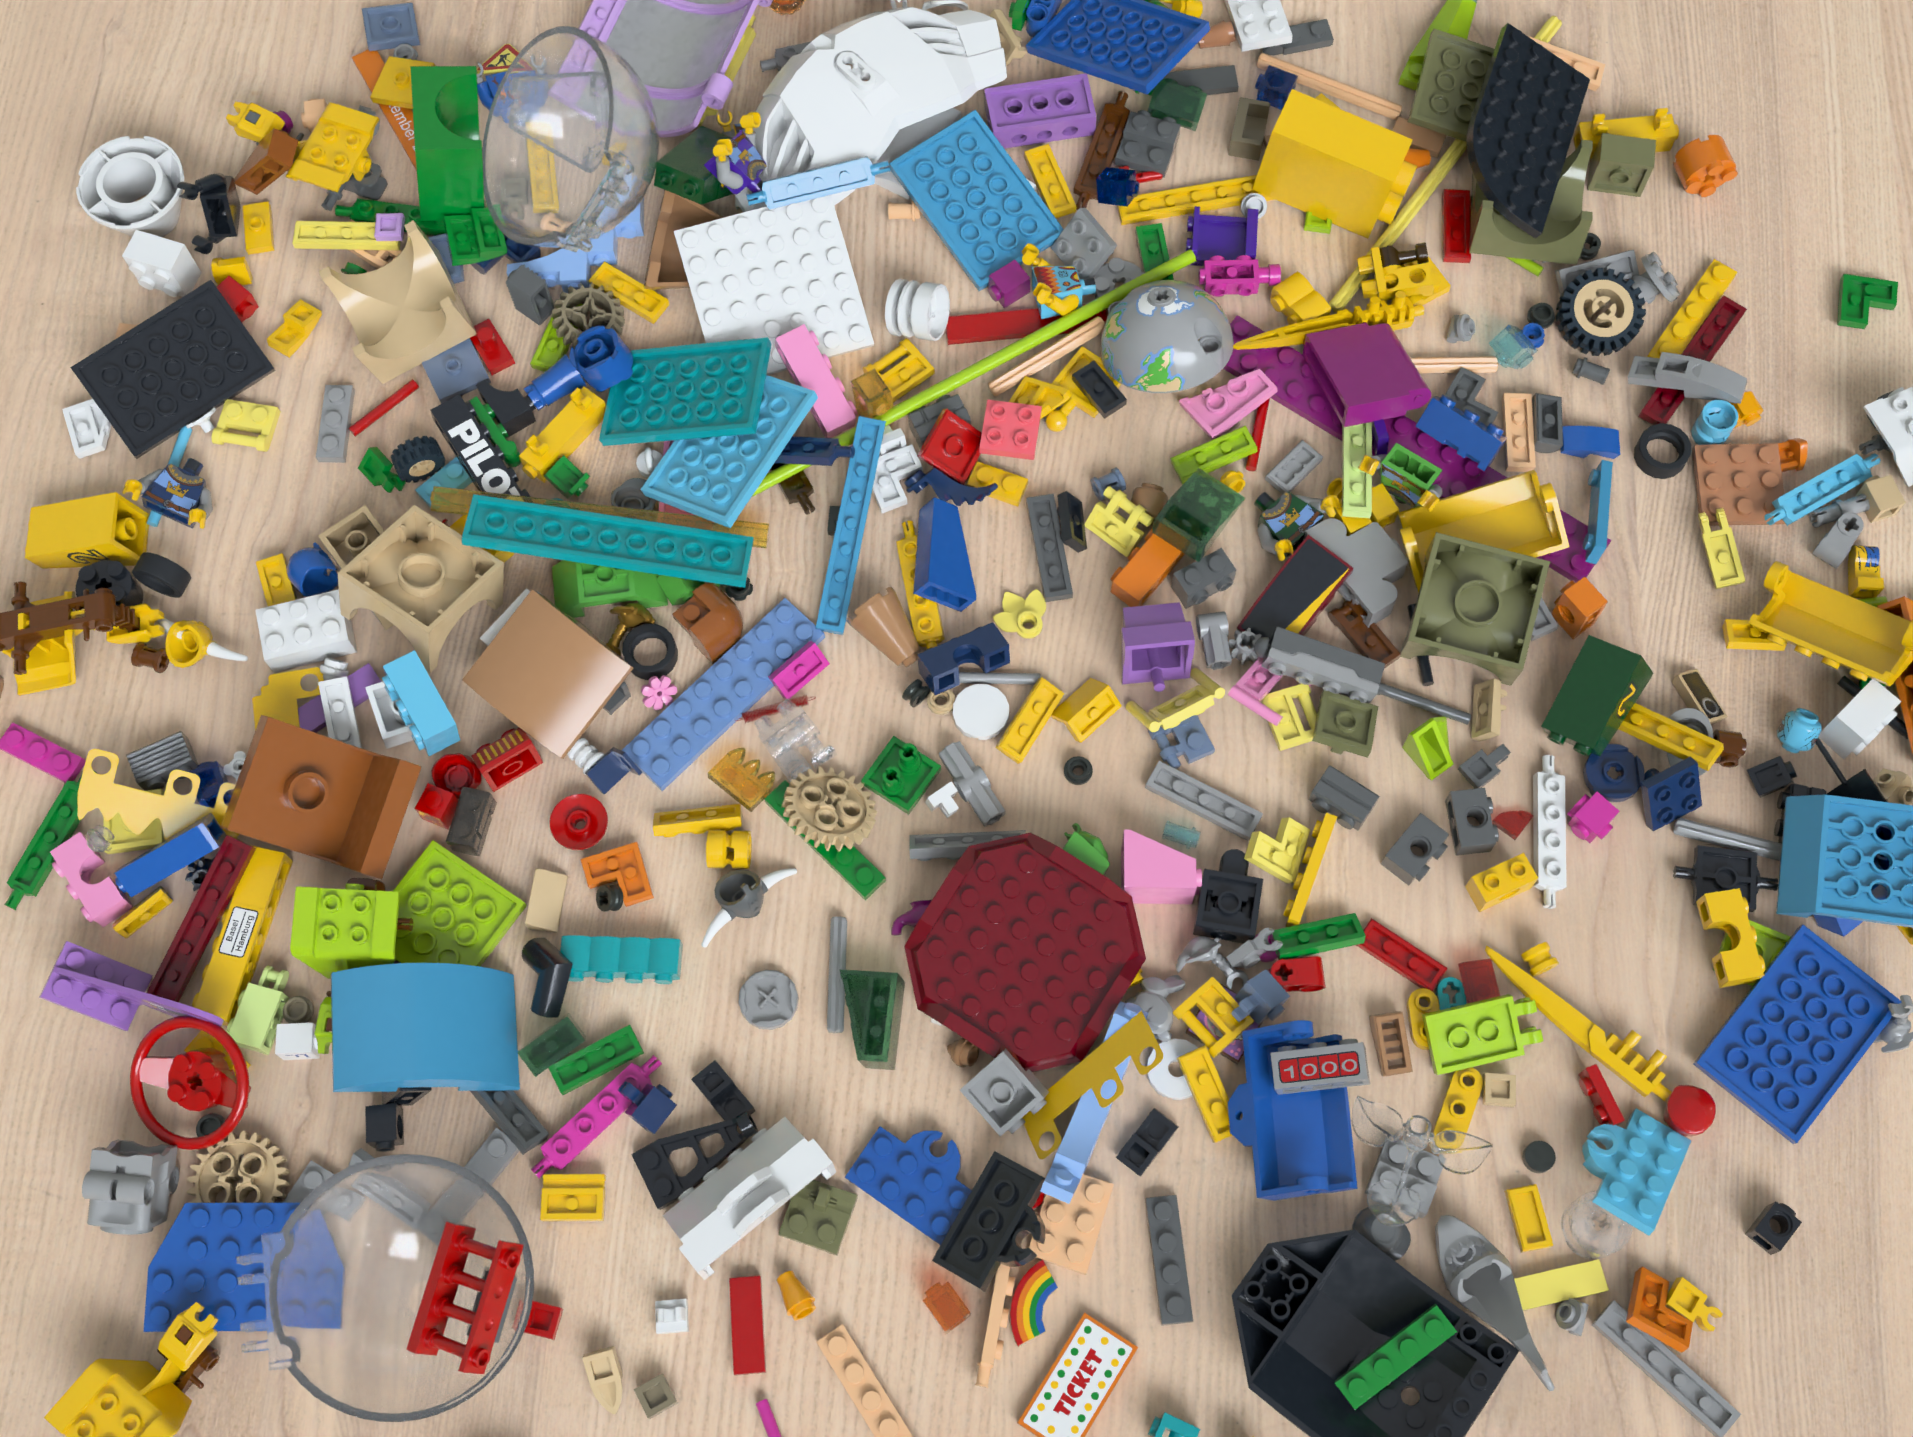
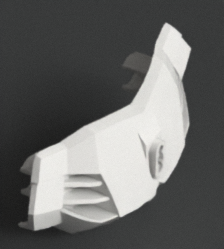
[735,6,1007,212]

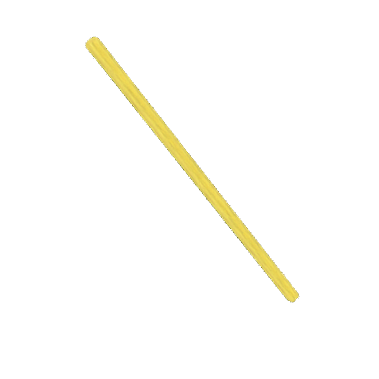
[1329,16,1562,313]

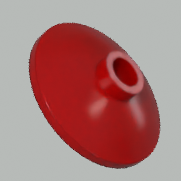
[550,794,608,850]

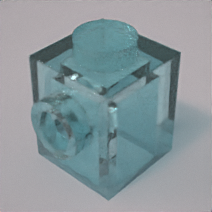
[1488,325,1538,369]

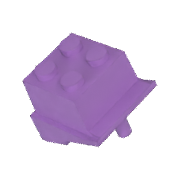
[1122,602,1195,692]

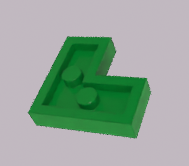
[1837,274,1898,329]

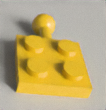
[1046,346,1121,432]

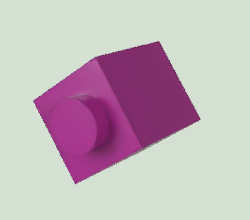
[988,260,1031,308]

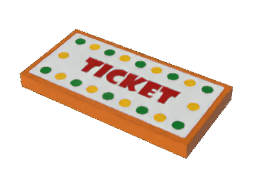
[1017,1312,1138,1437]

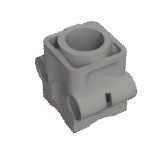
[82,1139,179,1235]

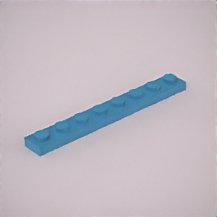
[816,416,886,635]

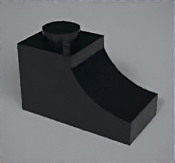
[476,380,536,437]

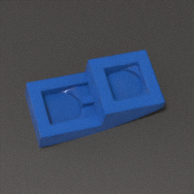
[1560,426,1620,459]

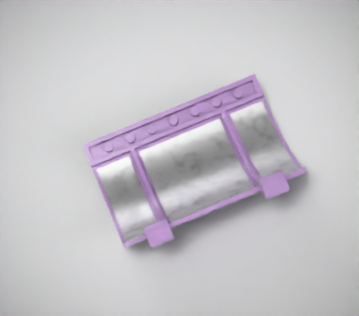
[547,0,773,137]

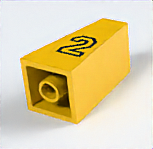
[25,492,149,569]

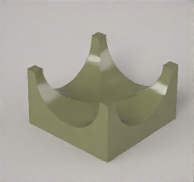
[1469,140,1593,265]
[1400,532,1550,686]

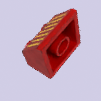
[471,727,543,792]

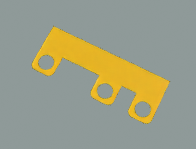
[1022,1011,1163,1159]

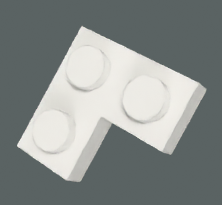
[872,444,923,514]

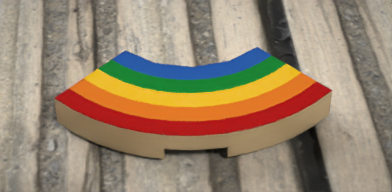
[1010,1260,1058,1347]

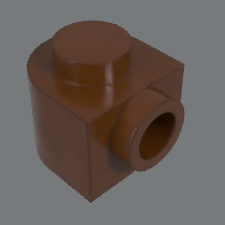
[1713,729,1747,768]

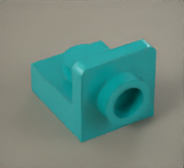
[1148,1412,1200,1437]

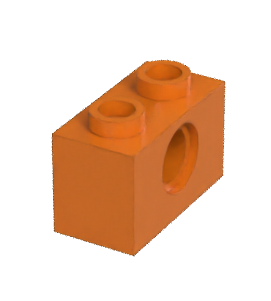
[1551,577,1608,640]

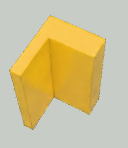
[1051,678,1122,743]

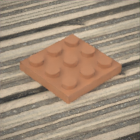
[1692,443,1785,526]

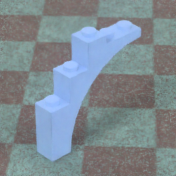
[507,168,644,293]

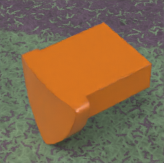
[1778,438,1808,472]

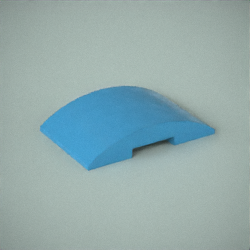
[331,963,520,1092]

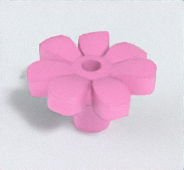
[641,675,677,710]

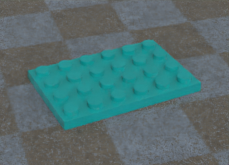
[599,337,772,446]

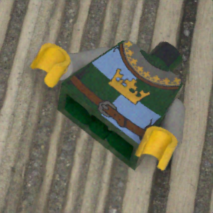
[1254,492,1342,561]

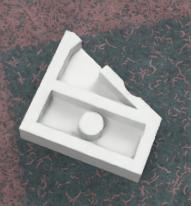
[62,399,111,459]

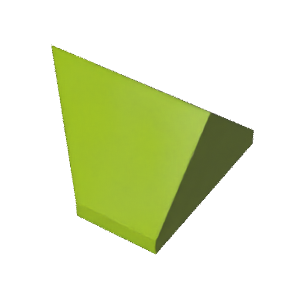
[1402,716,1454,780]

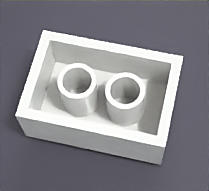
[256,589,357,673]

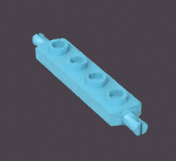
[1764,454,1881,526]

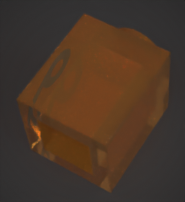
[923,1282,971,1335]

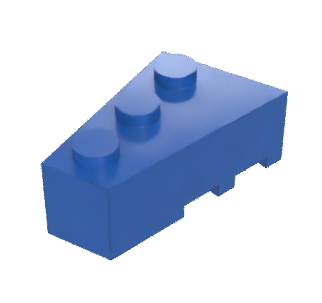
[1416,394,1507,471]

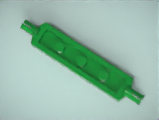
[335,198,445,236]
[4,770,97,910]

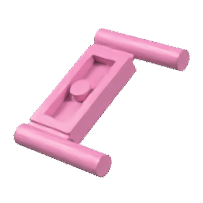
[1228,657,1312,726]

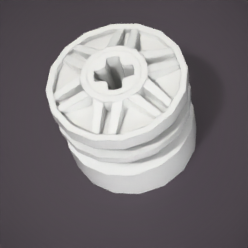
[885,279,950,341]

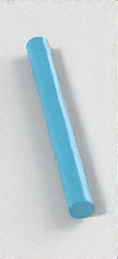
[147,426,192,527]

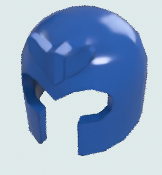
[286,542,338,597]

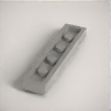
[1592,1300,1741,1437]

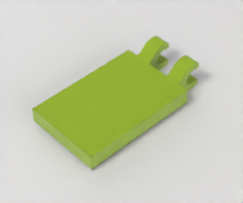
[1422,994,1543,1075]

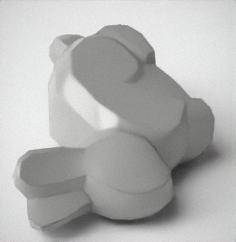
[1125,975,1186,1042]

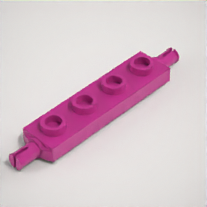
[531,1055,662,1179]

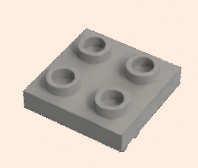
[1051,208,1117,279]

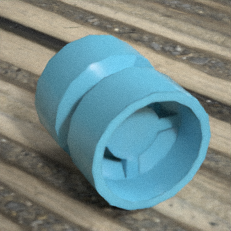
[1691,400,1739,445]

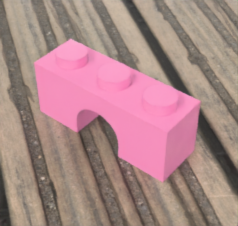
[50,832,134,927]

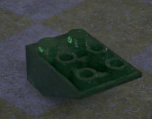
[1152,468,1245,562]

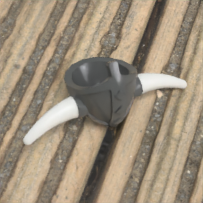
[701,868,797,948]

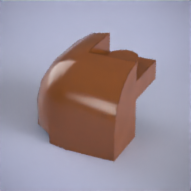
[672,582,743,664]

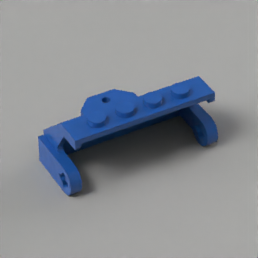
[1228,1020,1358,1201]

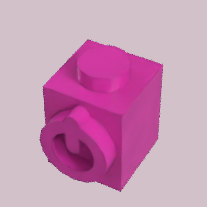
[1567,792,1620,843]

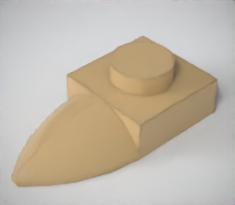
[582,1346,623,1414]

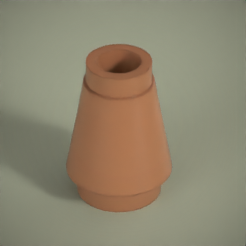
[1198,20,1236,49]

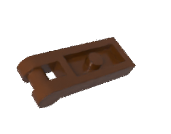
[1328,600,1401,668]

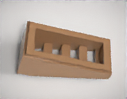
[1369,1011,1413,1077]

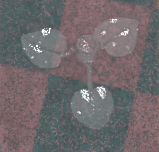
[1352,1096,1493,1227]

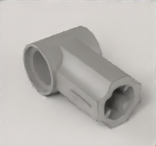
[1196,611,1232,670]

